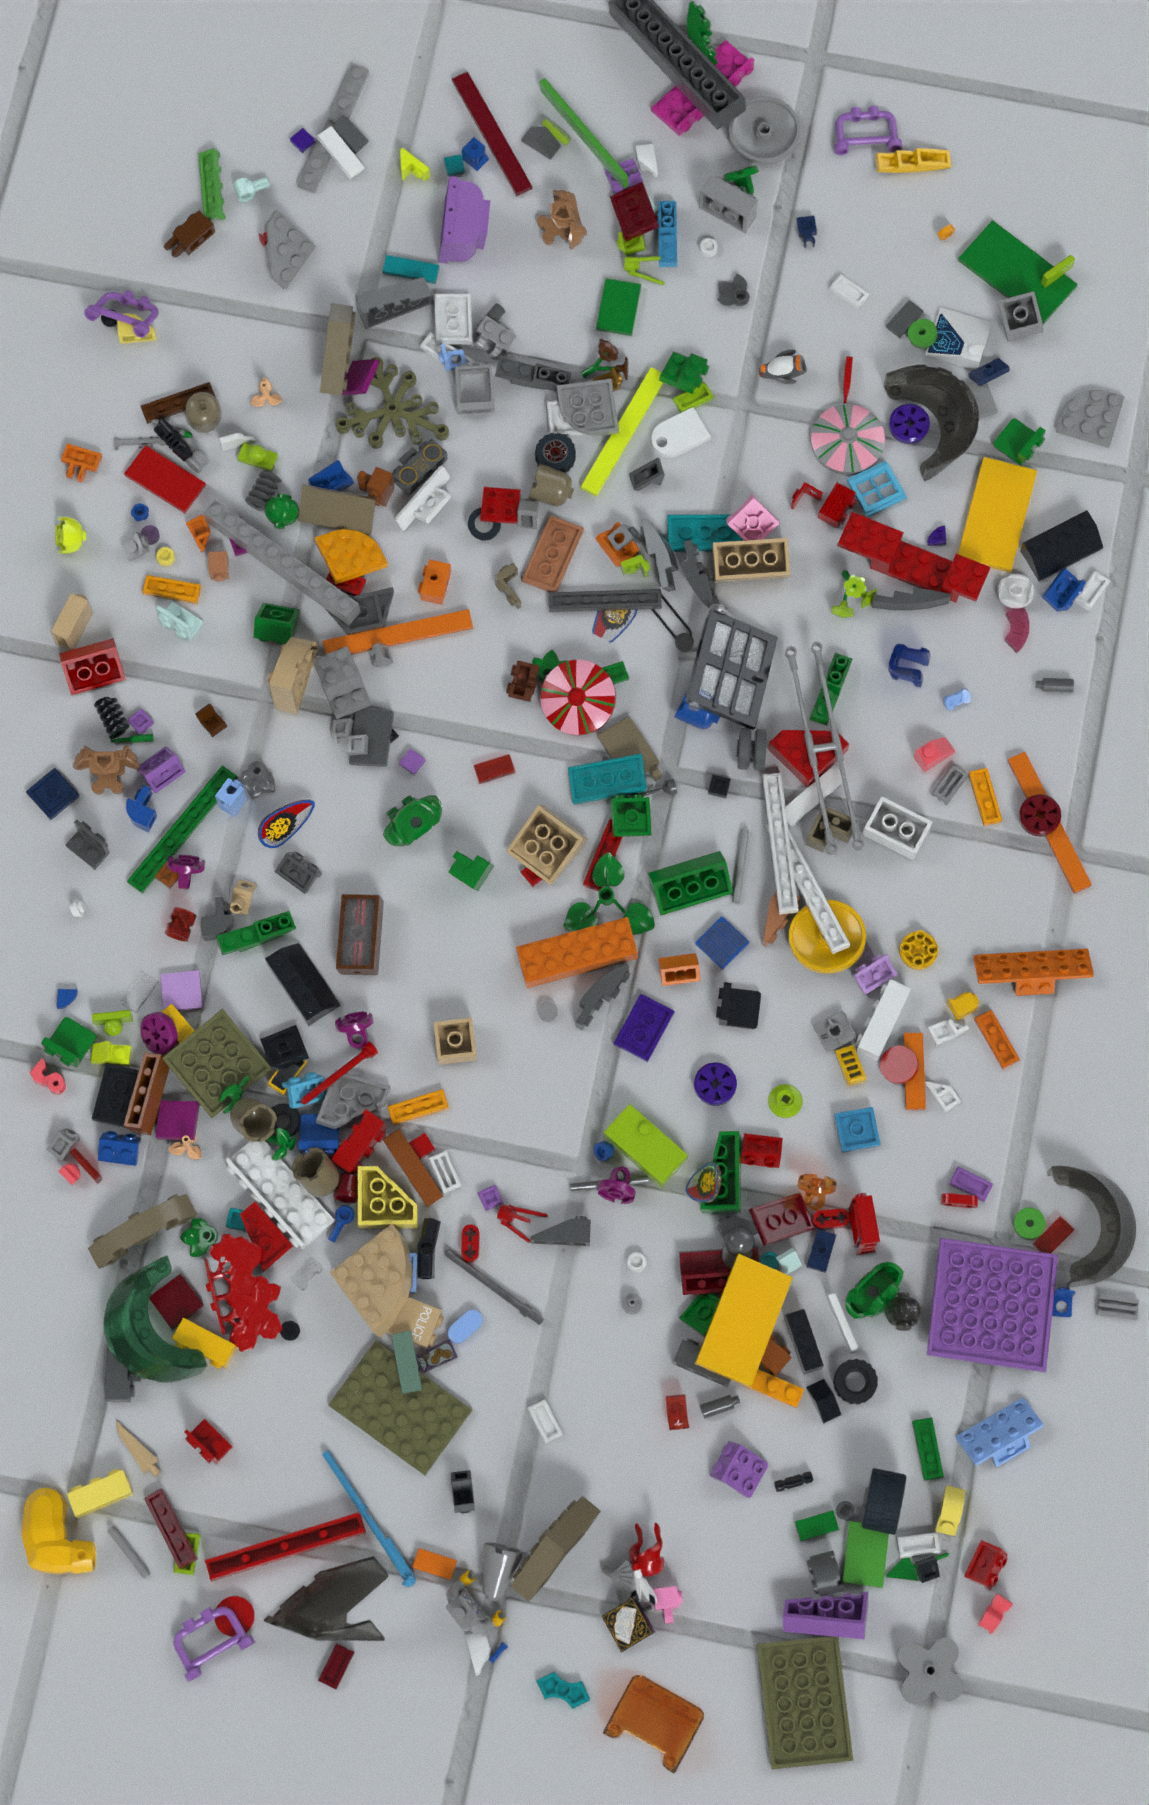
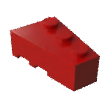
[331,1109,386,1174]

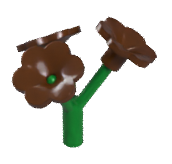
[581,339,629,380]

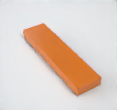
[903,1033,926,1110]

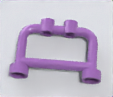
[834,106,903,155]
[84,290,159,338]
[173,1607,255,1682]

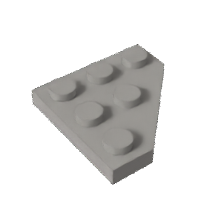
[264,211,316,289]
[316,1070,391,1129]

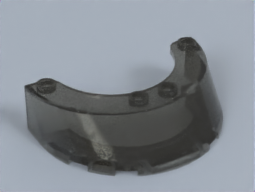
[883,365,979,481]
[1047,1166,1136,1288]

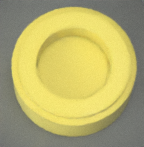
[156,547,175,567]

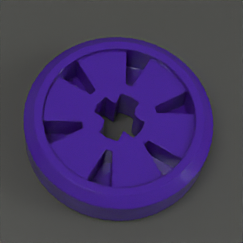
[889,404,930,444]
[694,1062,737,1106]

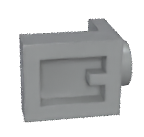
[121,532,150,561]
[46,1128,81,1161]

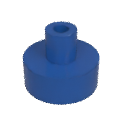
[594,1141,614,1162]

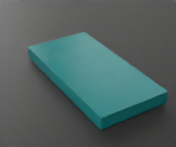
[667,514,742,552]
[568,753,648,805]

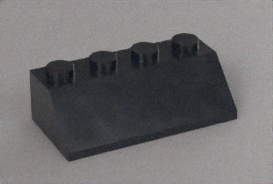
[1020,510,1104,581]
[265,943,341,1026]

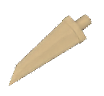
[116,1420,161,1477]

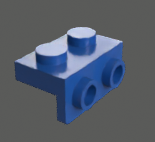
[308,460,354,491]
[1042,568,1086,612]
[98,1131,141,1166]

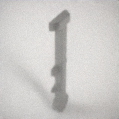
[114,436,166,450]

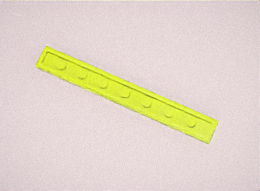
[581,367,664,497]

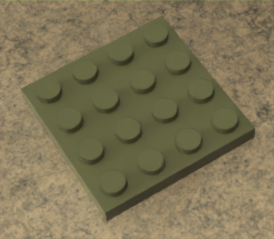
[162,1009,271,1119]

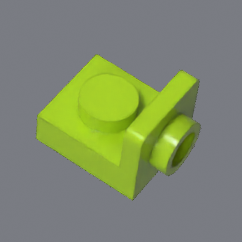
[620,554,650,578]

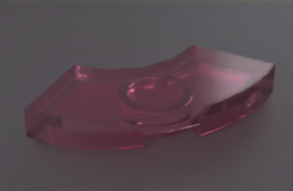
[1004,607,1029,654]

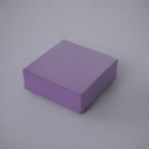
[127,708,154,735]
[399,748,426,775]
[477,1185,503,1211]

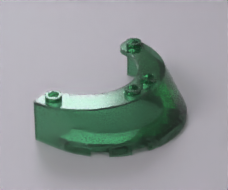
[103,1256,208,1383]

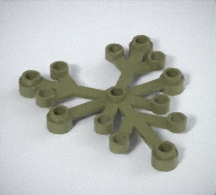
[335,357,449,449]

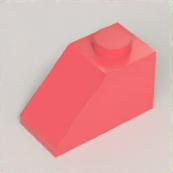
[914,737,956,773]

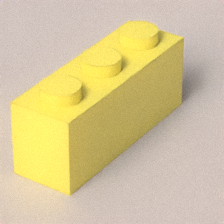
[67,1469,134,1518]

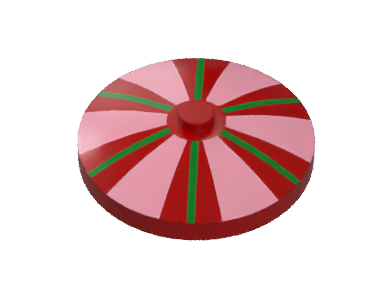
[540,660,616,735]

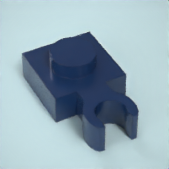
[796,216,817,248]

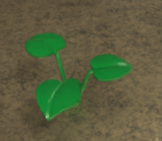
[563,852,655,935]

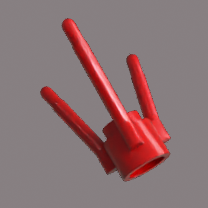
[497,1204,548,1243]

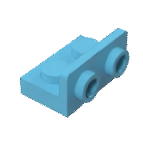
[282,1072,327,1109]

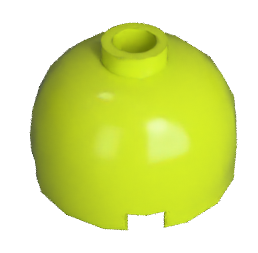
[55,517,86,554]

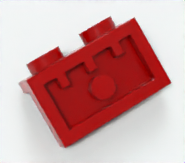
[741,1133,783,1168]
[964,1540,1008,1591]

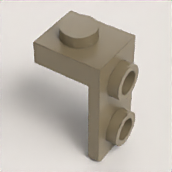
[495,563,521,609]

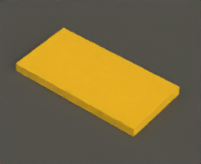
[958,457,1037,573]
[695,1254,793,1388]

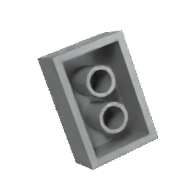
[699,174,758,233]

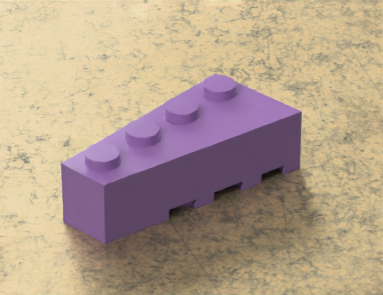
[783,1592,869,1640]

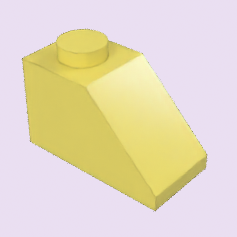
[117,313,157,344]

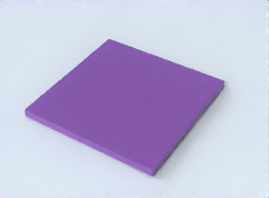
[926,1238,1058,1373]

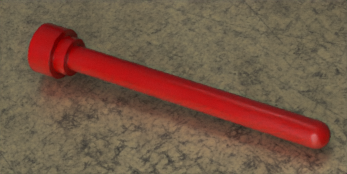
[301,1041,378,1105]

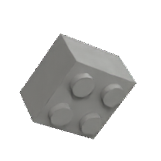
[998,291,1043,341]

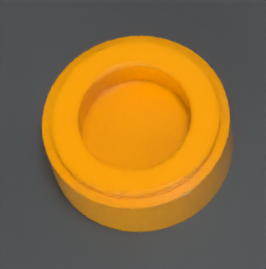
[937,224,955,240]

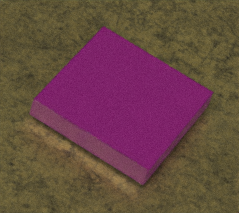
[342,359,379,396]
[155,1100,200,1140]

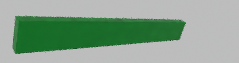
[127,765,238,894]

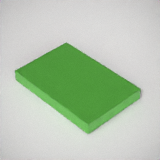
[842,1521,889,1588]

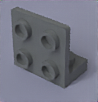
[65,820,110,870]

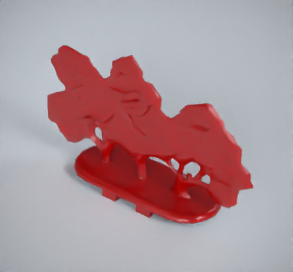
[204,1234,282,1352]

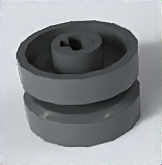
[736,728,767,771]

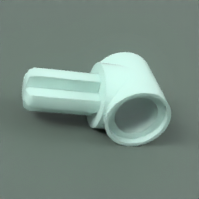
[233,177,270,202]

